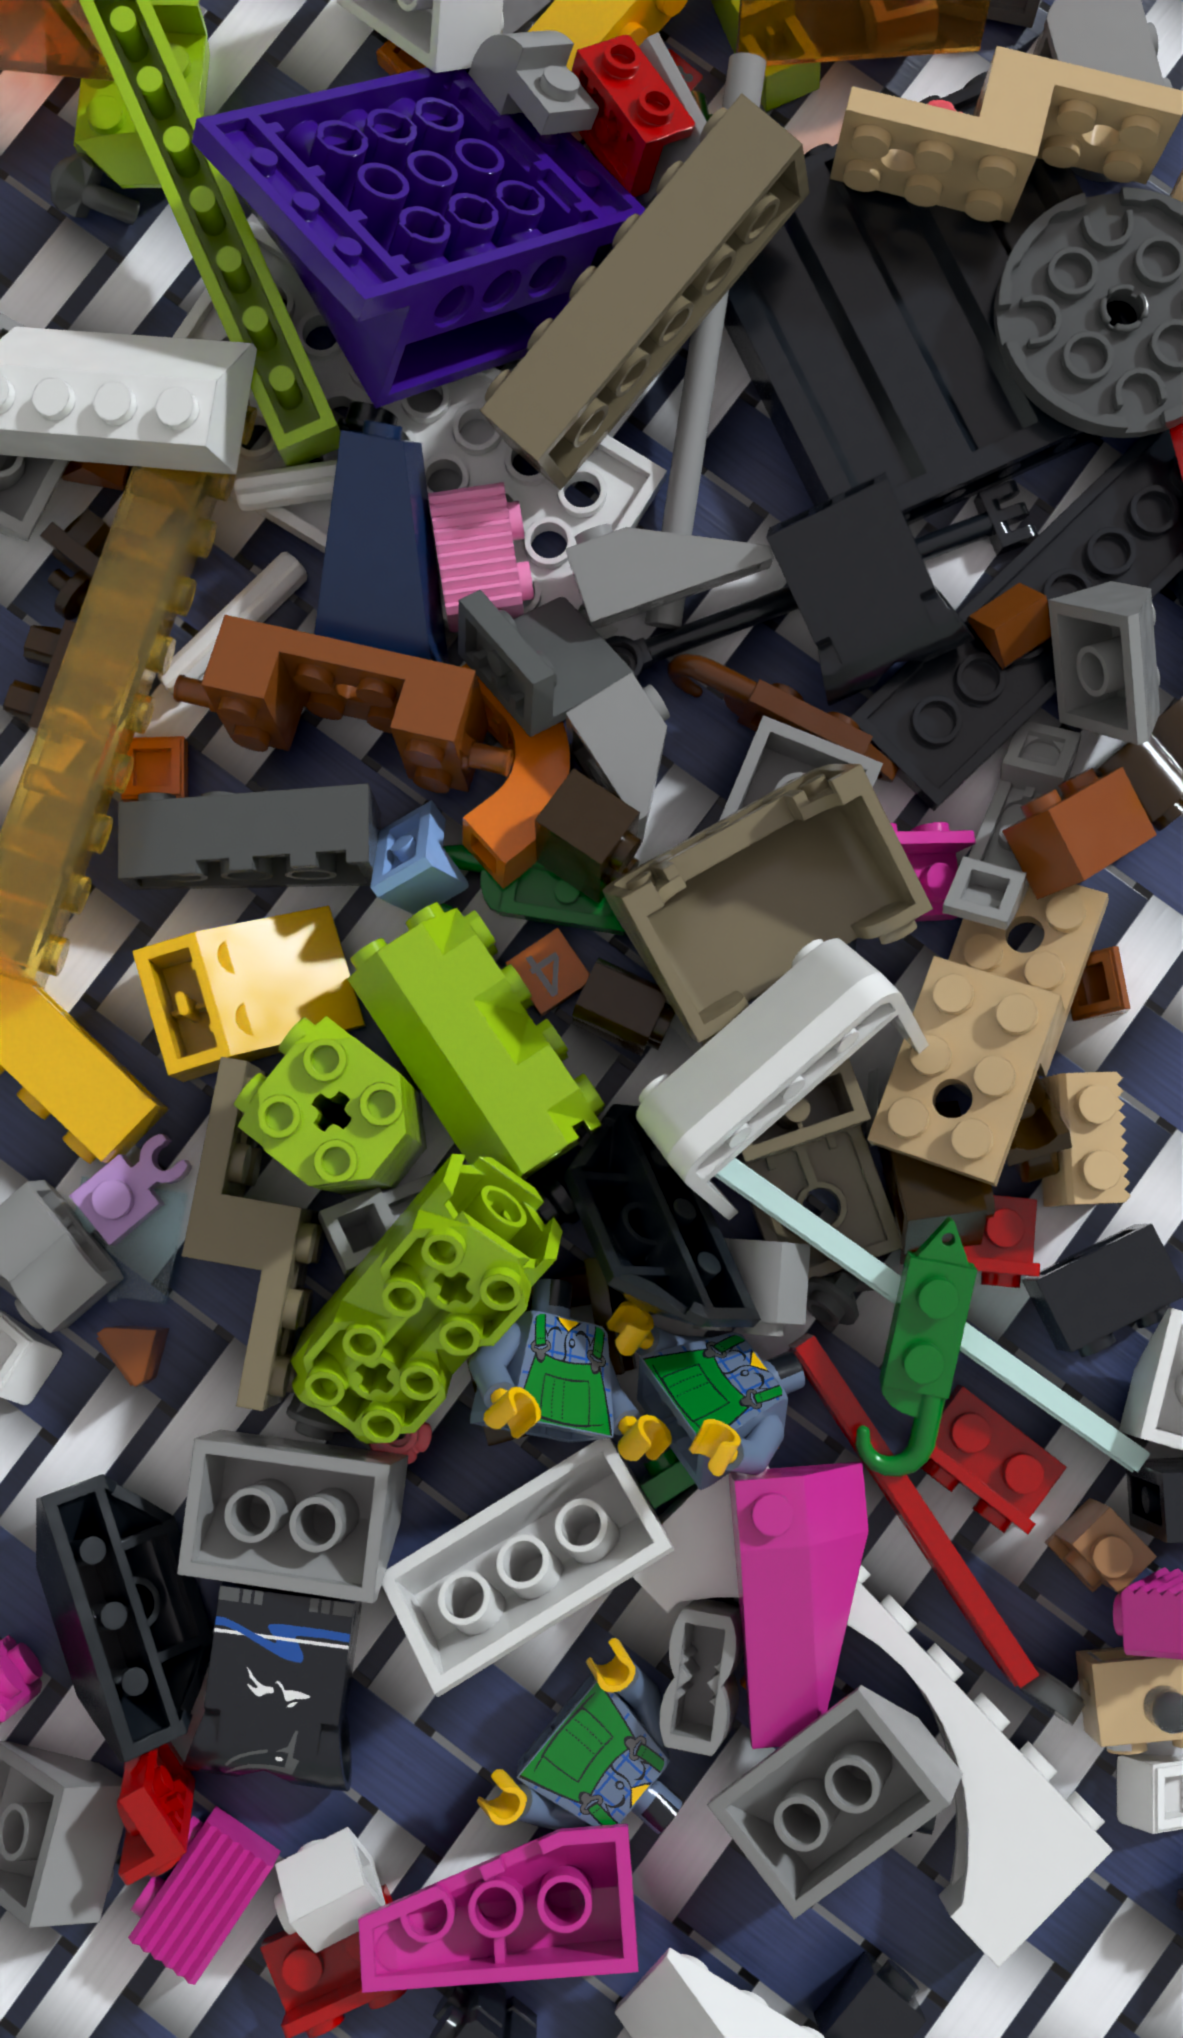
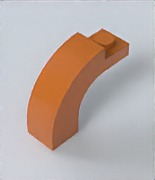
[462,664,570,889]

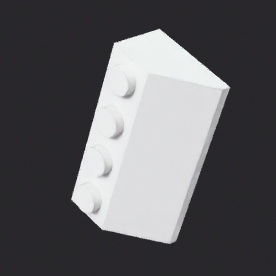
[0,327,257,475]
[382,1438,675,1697]

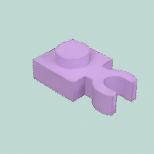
[69,1134,192,1245]

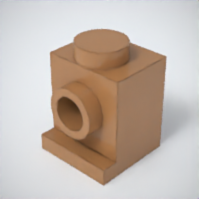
[1044,1498,1157,1594]

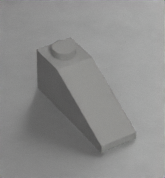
[566,524,774,629]

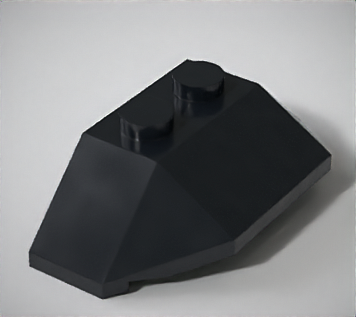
[563,1104,761,1327]
[36,1474,213,1762]

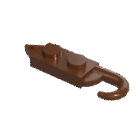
[667,654,898,782]

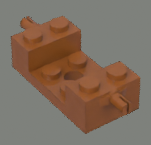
[173,615,513,793]

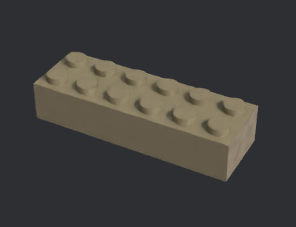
[479,93,810,491]

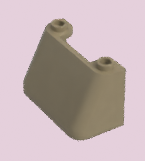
[603,764,933,1043]

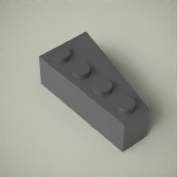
[118,783,381,890]

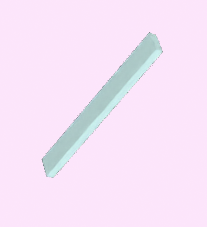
[714,1158,1151,1472]

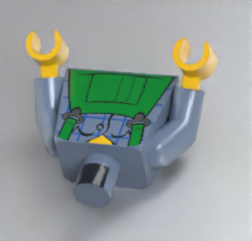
[468,1279,672,1461]
[606,1301,805,1490]
[477,1638,682,1834]

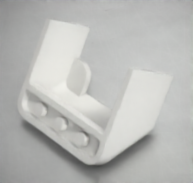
[636,938,929,1220]

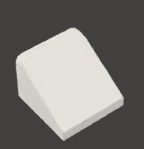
[0,1310,62,1405]
[1117,1754,1183,1834]

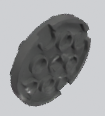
[994,187,1183,438]

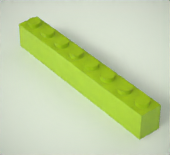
[79,0,341,467]

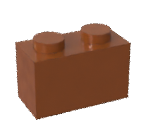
[1002,767,1157,900]

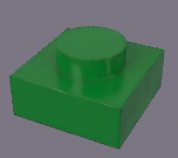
[638,1446,695,1509]

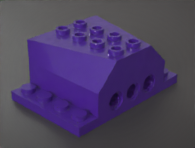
[192,67,645,408]

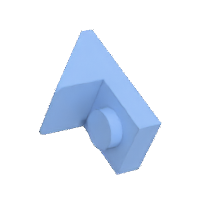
[370,800,469,915]

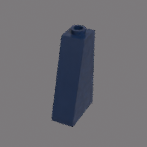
[314,420,449,664]

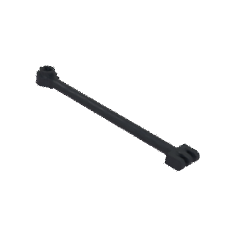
[605,480,1039,680]

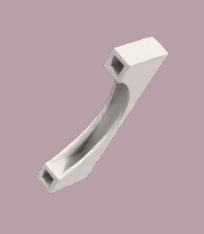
[633,1466,1113,1968]

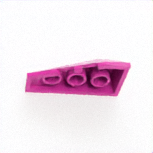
[729,1462,869,1749]
[358,1824,639,1993]

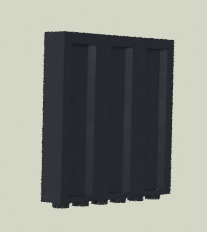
[724,71,1137,525]

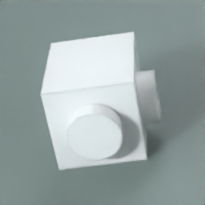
[274,1827,386,1953]

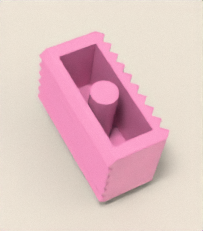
[428,482,534,632]

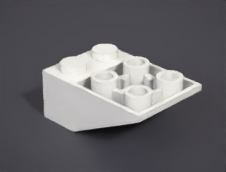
[615,1947,825,2038]

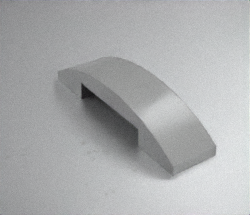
[942,720,1081,930]

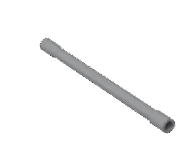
[644,52,766,629]

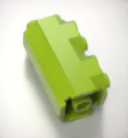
[347,902,605,1180]
[234,1016,427,1195]
[290,1154,563,1444]

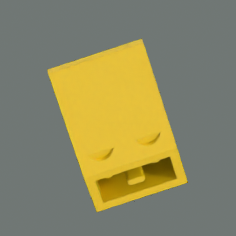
[132,905,366,1082]

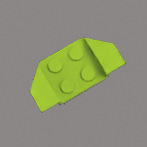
[74,0,210,189]

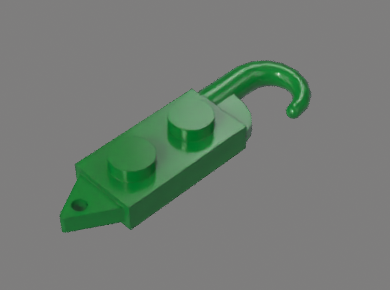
[440,844,625,936]
[856,1217,977,1477]

